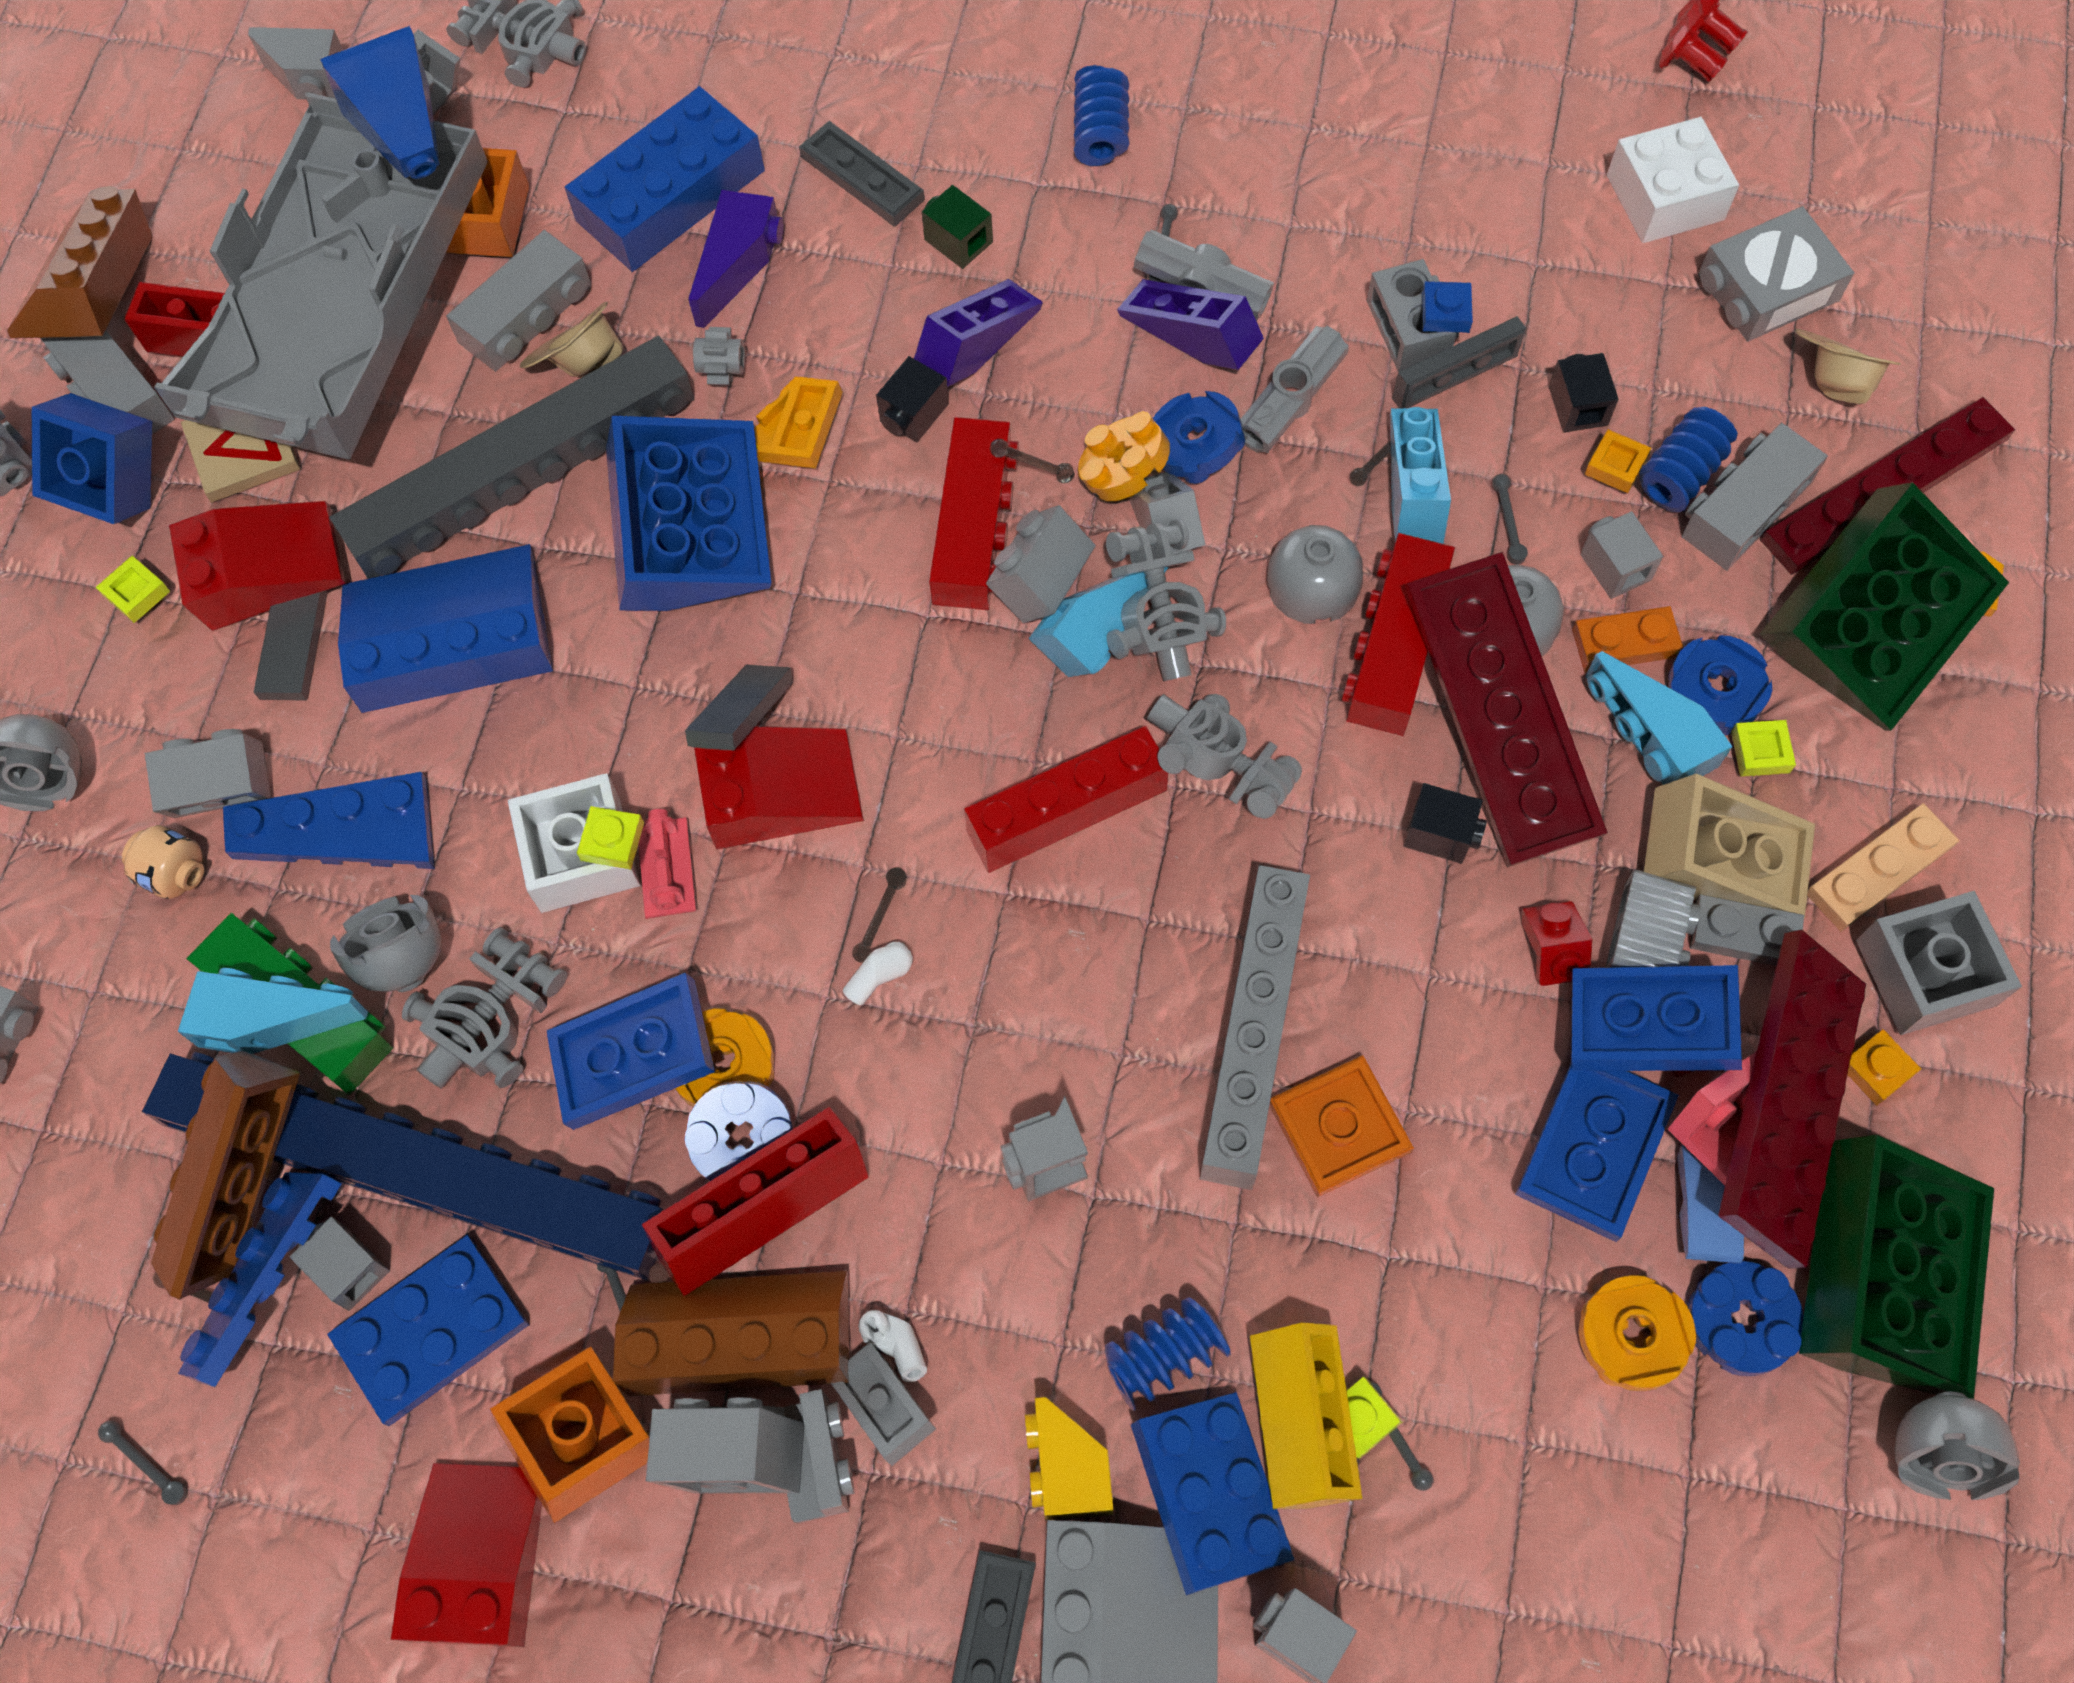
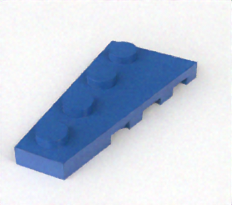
[223,772,435,869]
[178,1172,342,1387]

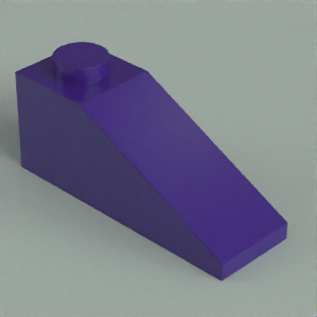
[688,190,784,328]
[914,279,1043,387]
[1117,279,1264,370]

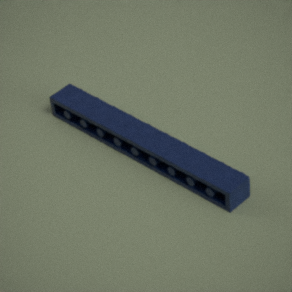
[142,1052,664,1281]

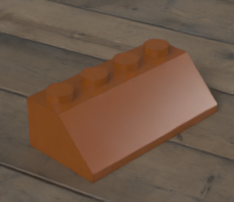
[7,186,153,339]
[151,1051,300,1300]
[613,1271,849,1396]

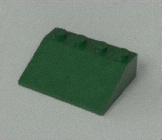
[1760,482,2010,731]
[1799,1135,1995,1399]

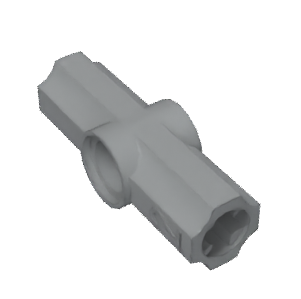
[1134,229,1274,321]
[1241,325,1349,453]

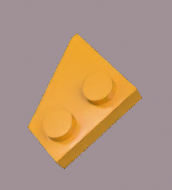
[754,376,843,469]

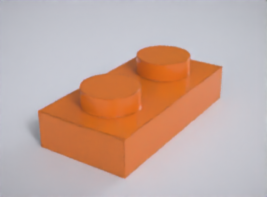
[1572,606,1684,672]

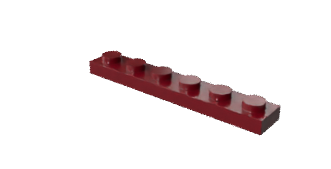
[1760,397,2015,575]

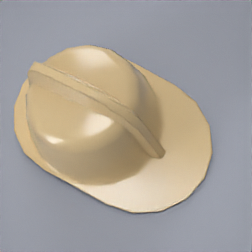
[520,302,623,378]
[1795,329,1901,405]

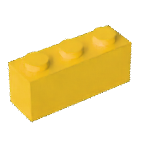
[1250,1322,1363,1509]

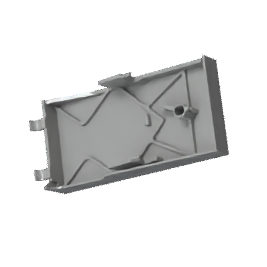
[154,92,488,460]

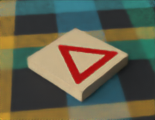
[181,420,301,503]

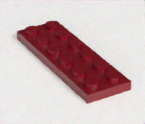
[1405,552,1608,868]
[1718,929,1866,1269]

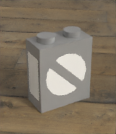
[1698,206,1854,342]

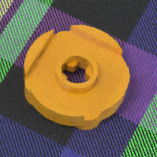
[1078,411,1170,501]
[675,1008,774,1107]
[1579,1275,1696,1391]

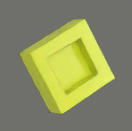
[96,555,170,623]
[1731,720,1796,777]
[577,806,644,870]
[1347,1376,1403,1459]

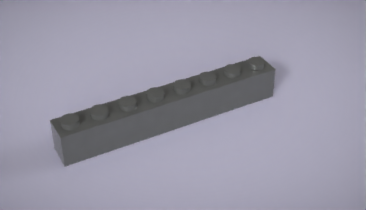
[329,335,695,579]

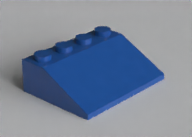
[606,416,771,611]
[338,544,553,713]

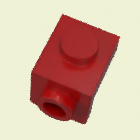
[1522,901,1593,986]

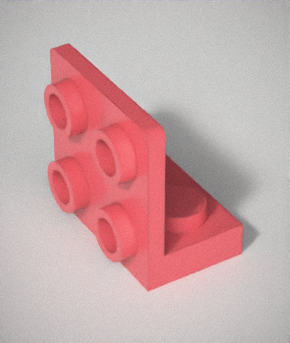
[1668,1051,1757,1185]

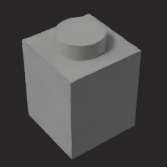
[1580,511,1663,599]
[289,1217,390,1311]

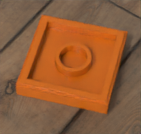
[1269,1055,1414,1198]

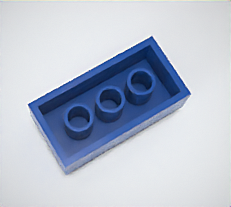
[564,86,765,272]

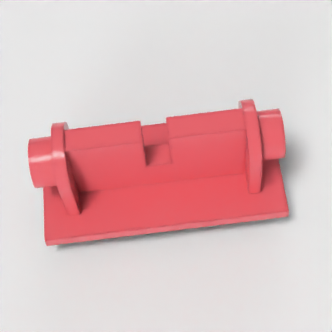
[638,809,696,919]

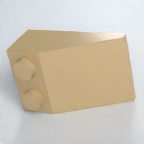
[1644,773,1815,918]

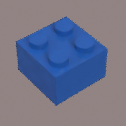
[32,393,152,524]

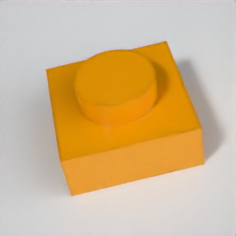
[1585,429,1651,493]
[1847,1029,1921,1106]

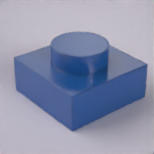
[1422,281,1473,333]

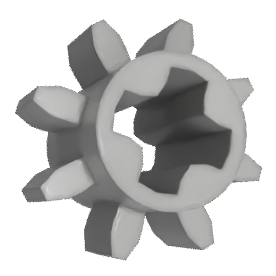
[693,327,745,385]

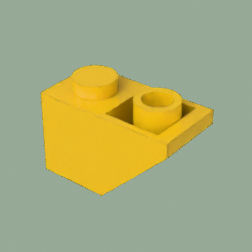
[1025,1397,1113,1521]

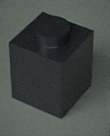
[1549,353,1619,433]
[876,356,949,443]
[1403,783,1487,864]

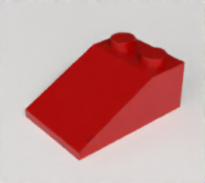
[169,501,345,631]
[694,727,864,850]
[390,1463,542,1647]

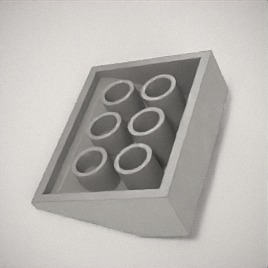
[1041,1520,1218,1683]

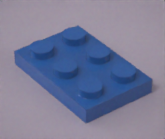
[1572,965,1742,1071]
[546,972,715,1130]
[1515,1061,1679,1242]
[327,1235,529,1426]
[1131,1392,1295,1596]

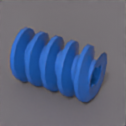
[1074,65,1130,167]
[1639,406,1738,513]
[1105,1297,1231,1411]

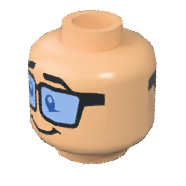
[122,825,204,899]

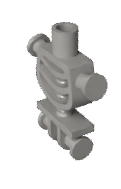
[446,0,586,87]
[1106,519,1226,681]
[1147,694,1302,819]
[402,927,567,1089]

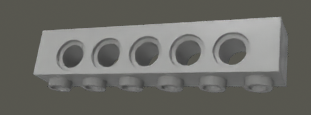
[1200,865,1310,1190]

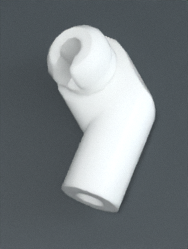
[843,942,913,1005]
[858,1310,927,1382]

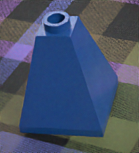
[320,26,440,179]

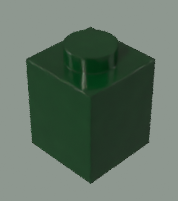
[921,184,993,269]

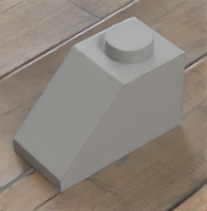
[248,27,343,99]
[1128,472,1205,555]

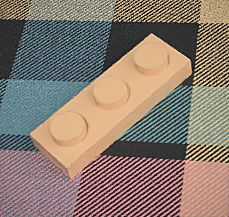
[1807,803,1960,932]

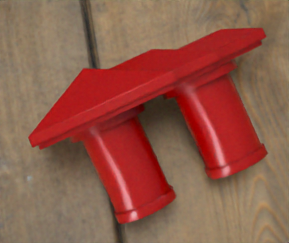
[1659,0,1748,83]

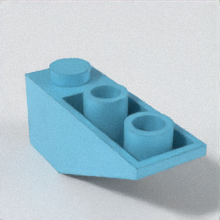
[1390,407,1451,544]
[1028,567,1169,677]
[1585,651,1733,785]
[178,968,368,1054]

